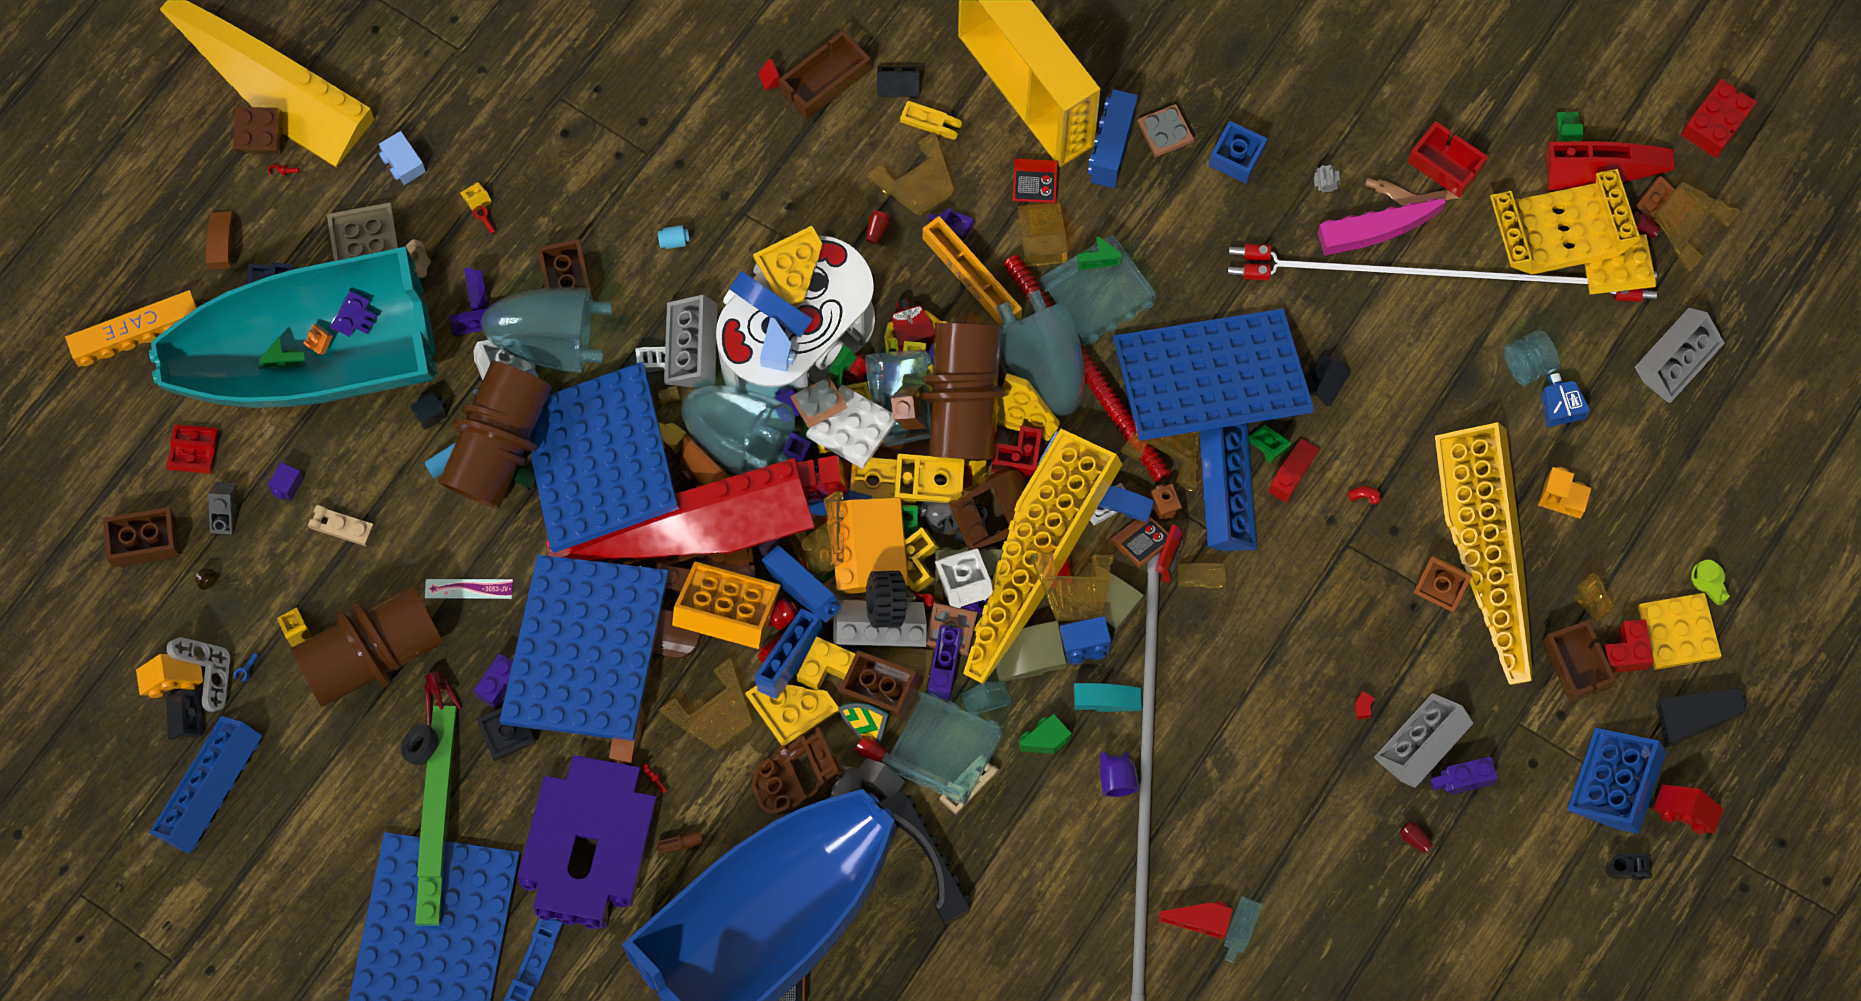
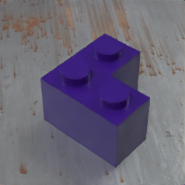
[474,654,513,709]

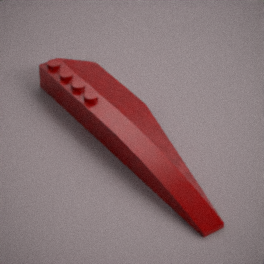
[546,458,815,561]

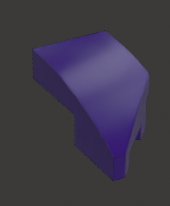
[928,208,975,240]

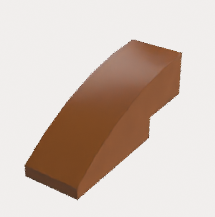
[206,211,233,270]

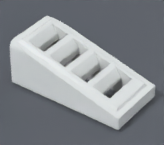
[635,347,665,373]

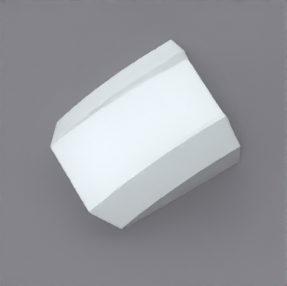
[473,334,535,380]
[935,548,993,608]

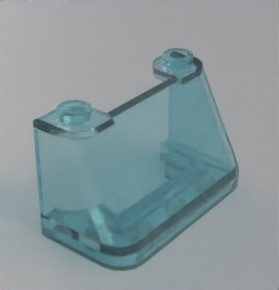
[865,349,931,447]

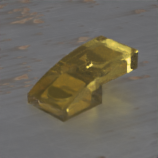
[1178,563,1226,589]

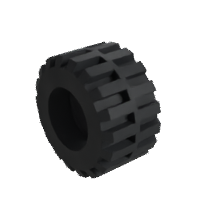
[866,570,907,628]

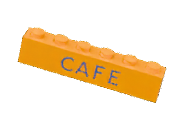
[923,216,1022,331]
[65,290,198,367]

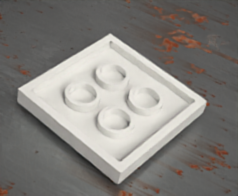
[806,385,896,469]

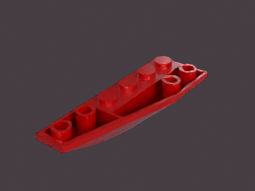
[1545,141,1675,192]

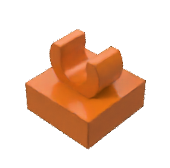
[303,324,333,354]

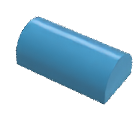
[425,443,455,479]

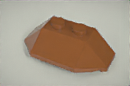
[680,433,730,488]

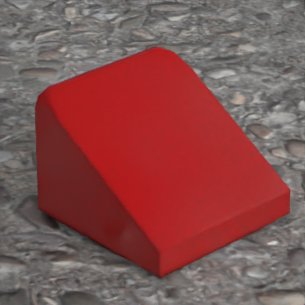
[759,59,780,90]

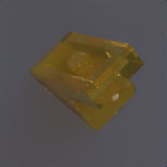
[1574,573,1614,621]

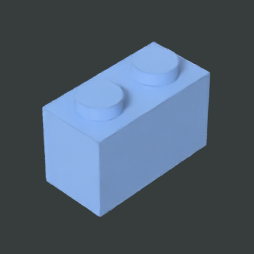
[379,131,426,185]

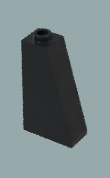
[1656,688,1747,748]

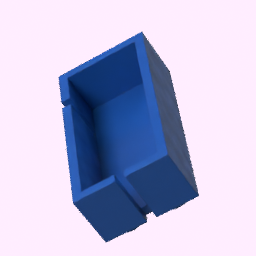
[1088,89,1138,188]

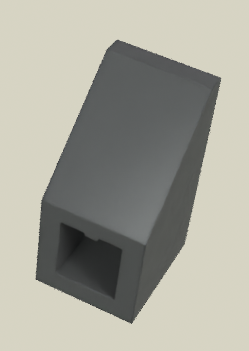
[208,482,238,535]

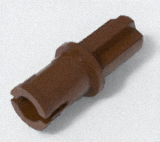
[657,831,703,854]

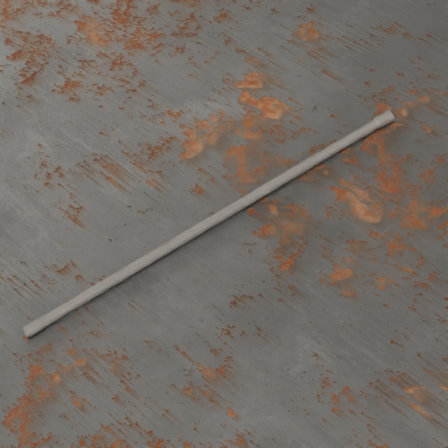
[1131,552,1161,1001]

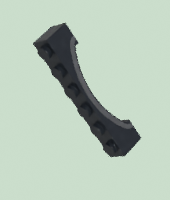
[879,790,971,926]

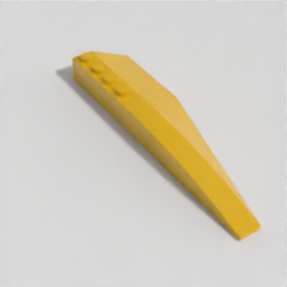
[160,0,375,168]
[1435,422,1532,685]
[963,429,1123,684]

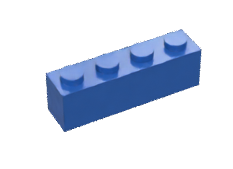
[754,609,823,699]

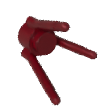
[424,671,462,727]

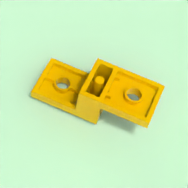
[850,454,965,505]

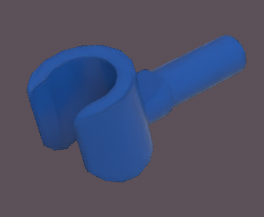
[234,653,258,682]

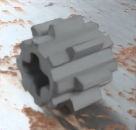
[1314,165,1340,192]

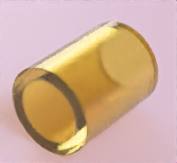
[657,385,680,405]

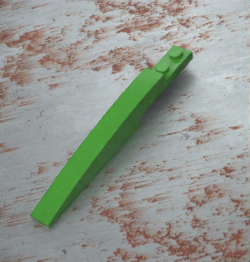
[415,706,457,926]

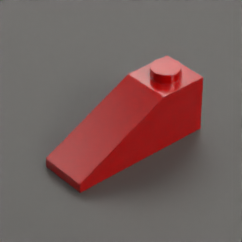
[1268,439,1320,503]
[1157,901,1233,940]

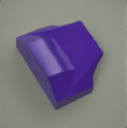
[464,267,489,311]

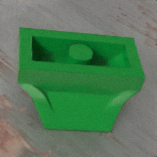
[826,345,857,390]

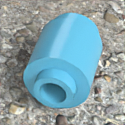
[657,225,690,249]

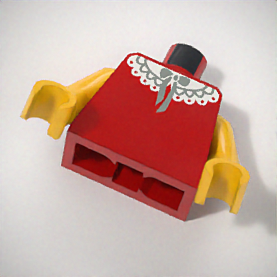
[884,299,947,354]

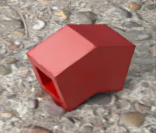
[1354,691,1374,720]

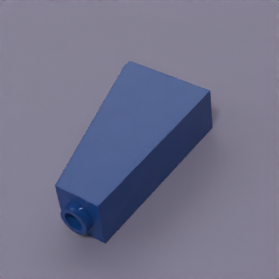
[762,545,842,623]

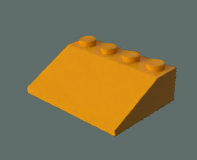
[830,498,909,595]
[672,562,780,649]

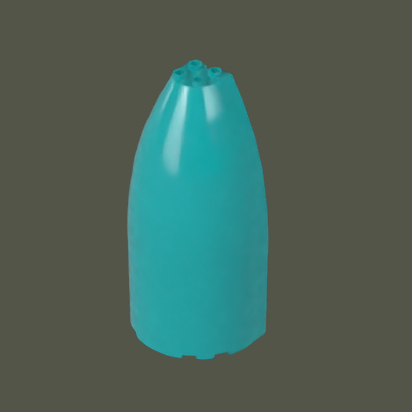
[149,247,437,408]

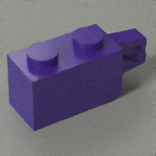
[1430,757,1498,794]

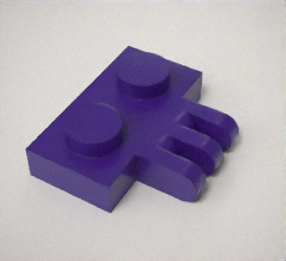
[330,289,379,337]

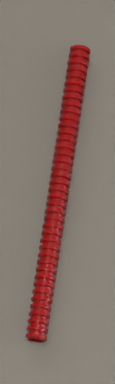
[1003,255,1171,483]

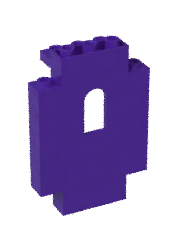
[517,755,657,929]

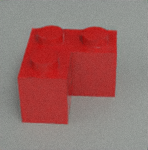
[991,426,1042,479]
[1602,619,1653,673]
[1653,785,1723,835]

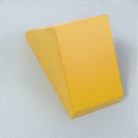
[277,607,312,647]

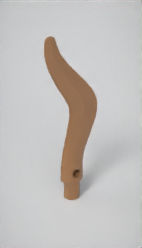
[1365,178,1463,207]

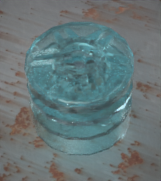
[1503,329,1560,386]

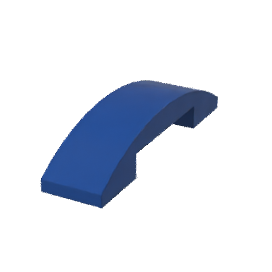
[729,271,813,338]
[1098,486,1154,522]
[504,918,563,1001]

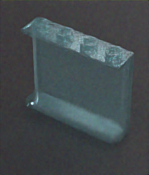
[1040,234,1156,346]
[882,691,1003,805]

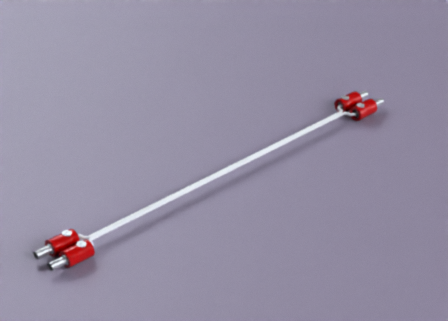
[1228,243,1657,302]

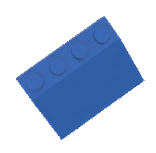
[1567,728,1666,834]

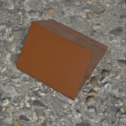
[1413,555,1473,613]

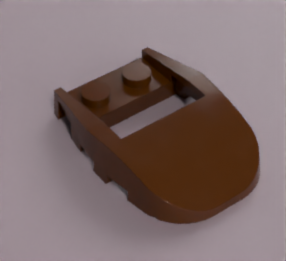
[948,469,1027,550]
[653,563,702,659]
[752,727,844,815]

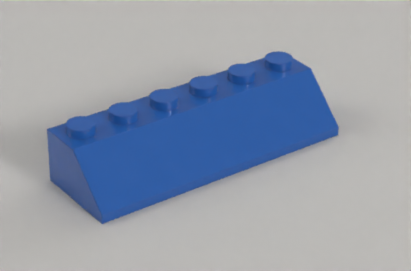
[1199,424,1257,551]
[149,716,262,854]

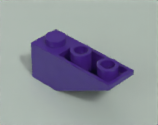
[928,625,962,700]

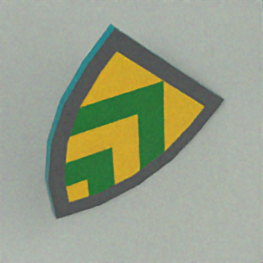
[838,703,889,745]

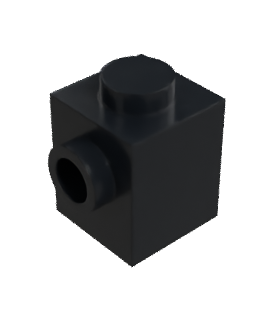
[410,392,447,430]

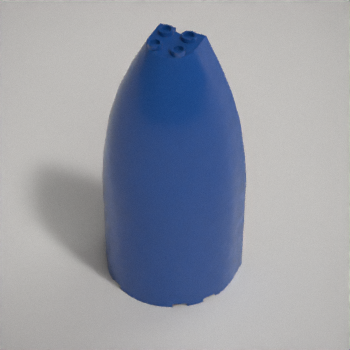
[622,789,897,1001]

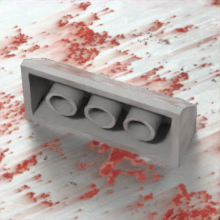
[664,295,718,388]
[1635,308,1725,403]
[833,600,927,647]
[1374,693,1473,788]

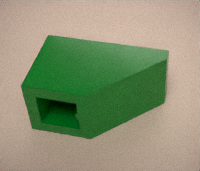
[1019,714,1072,754]

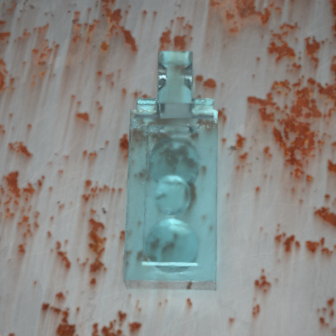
[1224,896,1263,963]

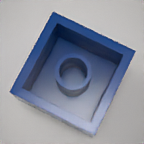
[1208,121,1268,184]
[1060,616,1111,665]

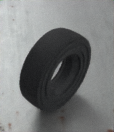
[401,724,438,765]

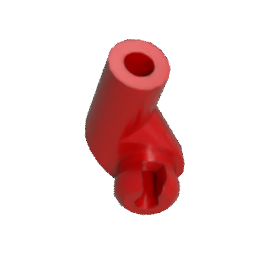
[1347,486,1381,504]

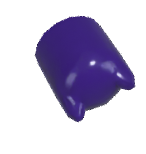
[1100,751,1139,797]

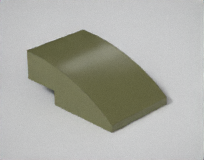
[1062,562,1144,634]
[996,621,1066,682]

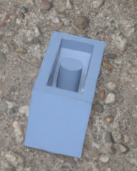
[760,318,795,372]

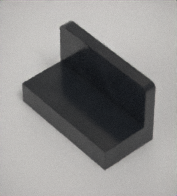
[877,66,920,97]
[1306,355,1350,406]
[166,689,203,740]

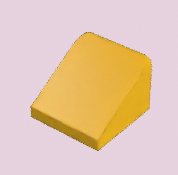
[460,182,492,212]

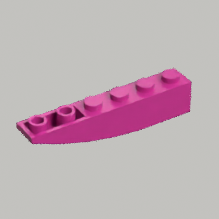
[1318,198,1446,256]

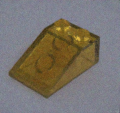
[1017,202,1068,266]

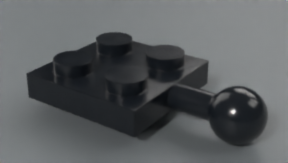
[476,708,536,761]

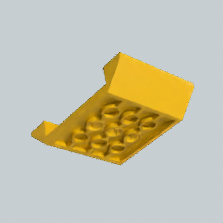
[1490,169,1640,274]

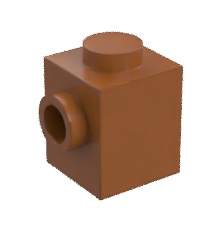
[1150,484,1182,522]

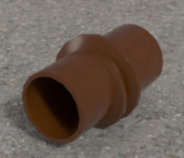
[921,323,1010,459]
[438,360,552,509]
[290,585,444,707]

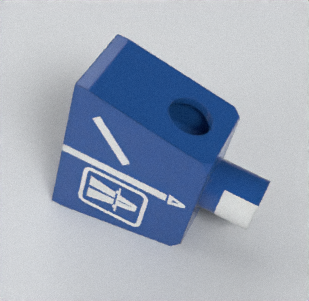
[1541,373,1590,428]

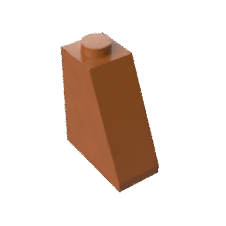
[891,385,928,430]
[609,707,646,766]

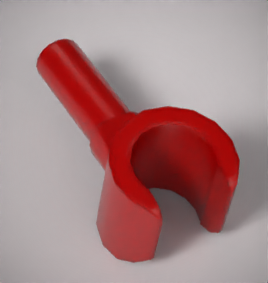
[472,206,495,234]
[911,590,935,610]

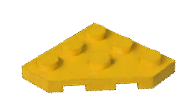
[753,226,823,307]
[997,374,1060,441]
[745,684,839,746]

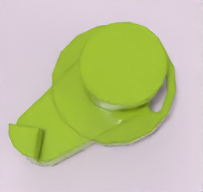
[1691,560,1730,605]

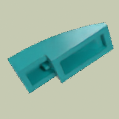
[1073,683,1142,712]

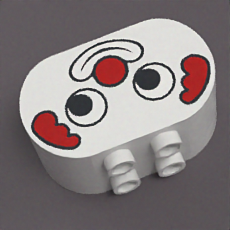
[716,236,875,417]

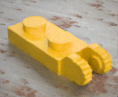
[900,101,962,140]

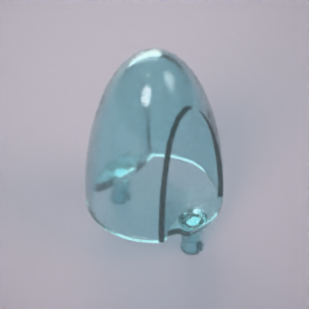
[481,287,613,373]
[996,289,1085,416]
[681,385,800,475]

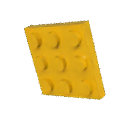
[1584,234,1656,294]
[1638,593,1721,670]

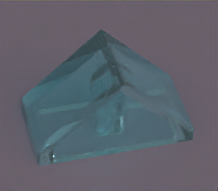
[962,682,1011,716]

